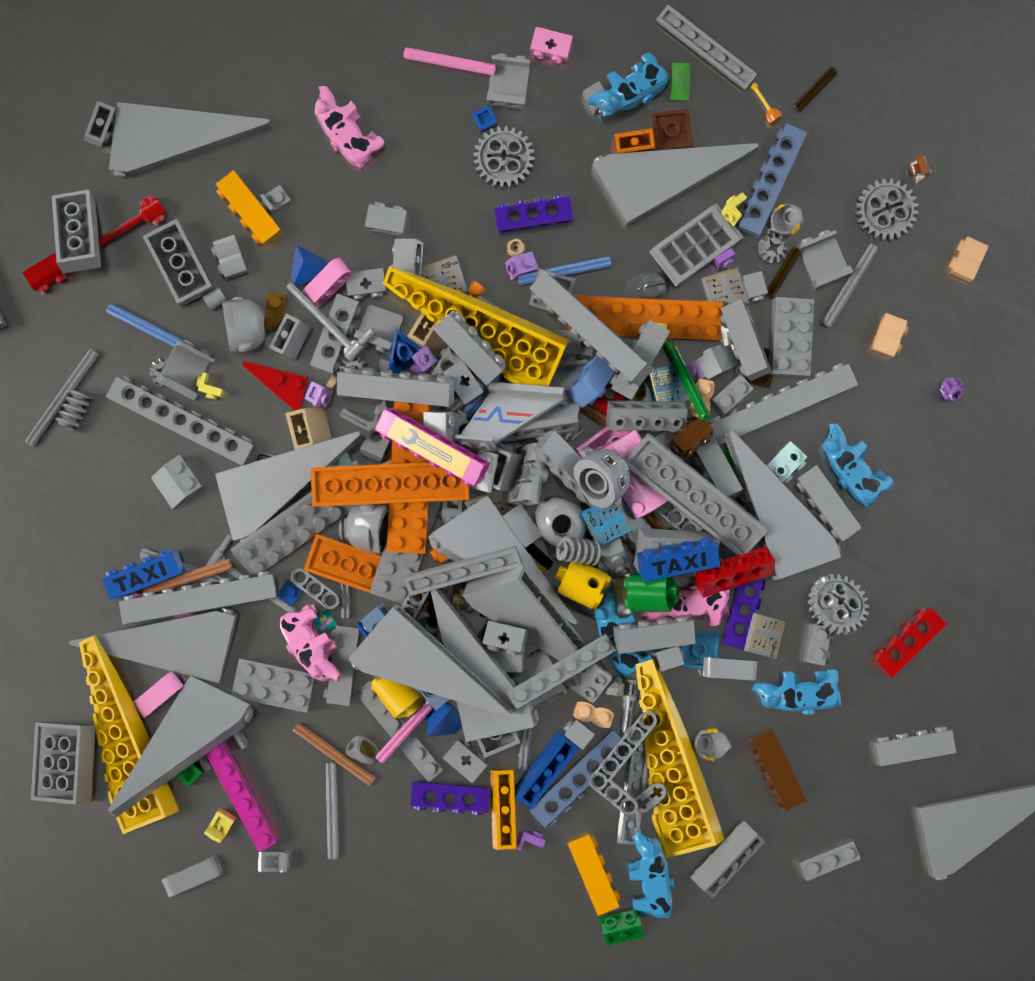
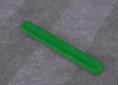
[664,340,711,421]

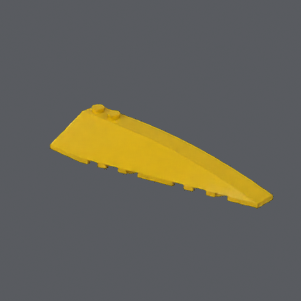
[383,266,570,386]
[79,635,179,834]
[636,659,725,858]

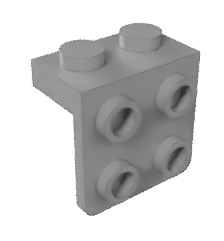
[354,305,403,353]
[563,663,612,704]

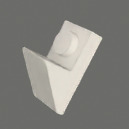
[472,450,499,493]

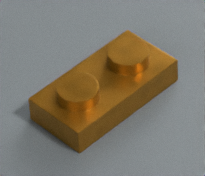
[264,292,287,332]

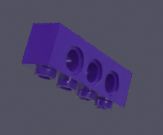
[494,195,573,234]
[722,578,766,650]
[410,781,490,815]

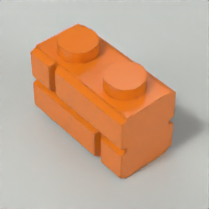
[614,128,655,153]

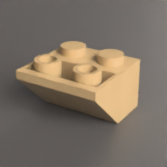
[407,313,448,359]
[285,407,332,450]

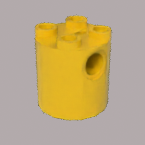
[554,562,611,610]
[370,677,424,718]

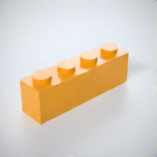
[216,170,282,247]
[490,769,516,850]
[567,832,621,916]

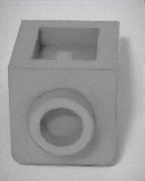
[260,185,291,214]

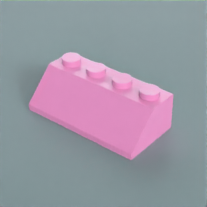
[602,429,669,519]

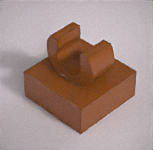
[910,154,932,176]

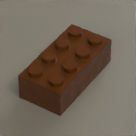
[747,728,807,811]

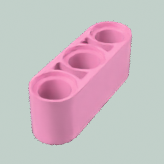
[302,258,351,308]
[133,671,184,719]

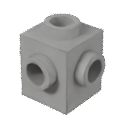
[438,500,465,527]

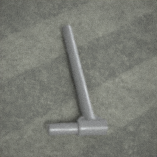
[286,282,376,361]
[206,534,297,612]

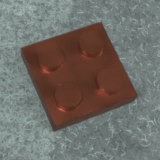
[651,109,693,151]

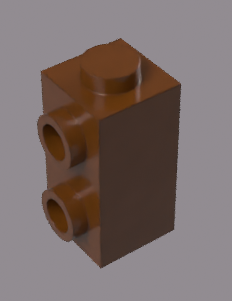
[670,418,714,460]

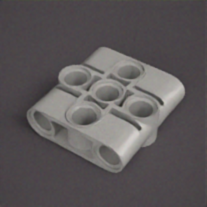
[506,443,549,507]

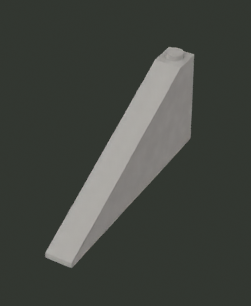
[109,102,271,178]
[592,143,759,226]
[215,431,365,542]
[724,431,841,580]
[428,496,577,626]
[462,566,608,672]
[431,588,539,742]
[348,604,514,717]
[69,607,238,683]
[108,676,253,818]
[916,784,1035,880]

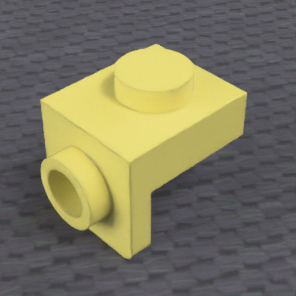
[721,192,748,226]
[196,372,225,400]
[204,808,236,843]

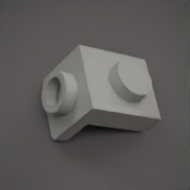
[258,851,290,873]

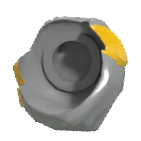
[770,203,803,236]
[693,728,731,761]

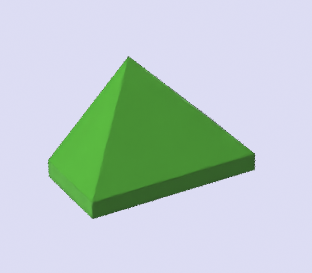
[670,63,691,101]

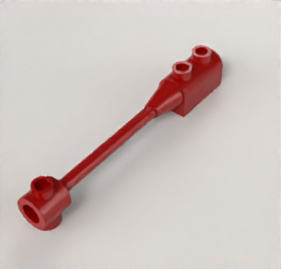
[22,195,167,293]

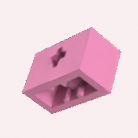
[530,27,573,64]

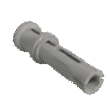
[619,678,639,737]

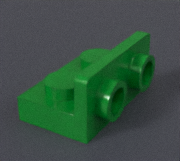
[600,910,644,947]

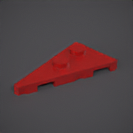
[242,361,309,411]

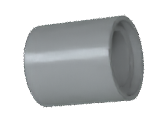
[202,287,227,311]

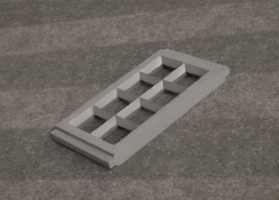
[649,203,744,287]

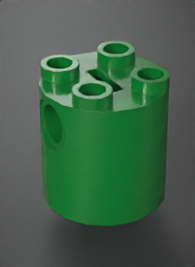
[624,574,679,613]

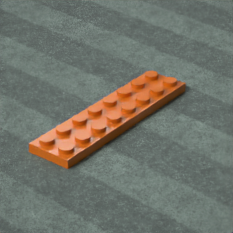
[568,295,723,340]
[387,401,433,554]
[311,462,469,507]
[303,534,461,613]

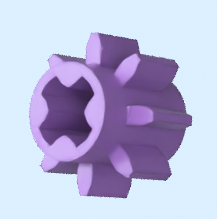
[940,377,965,401]

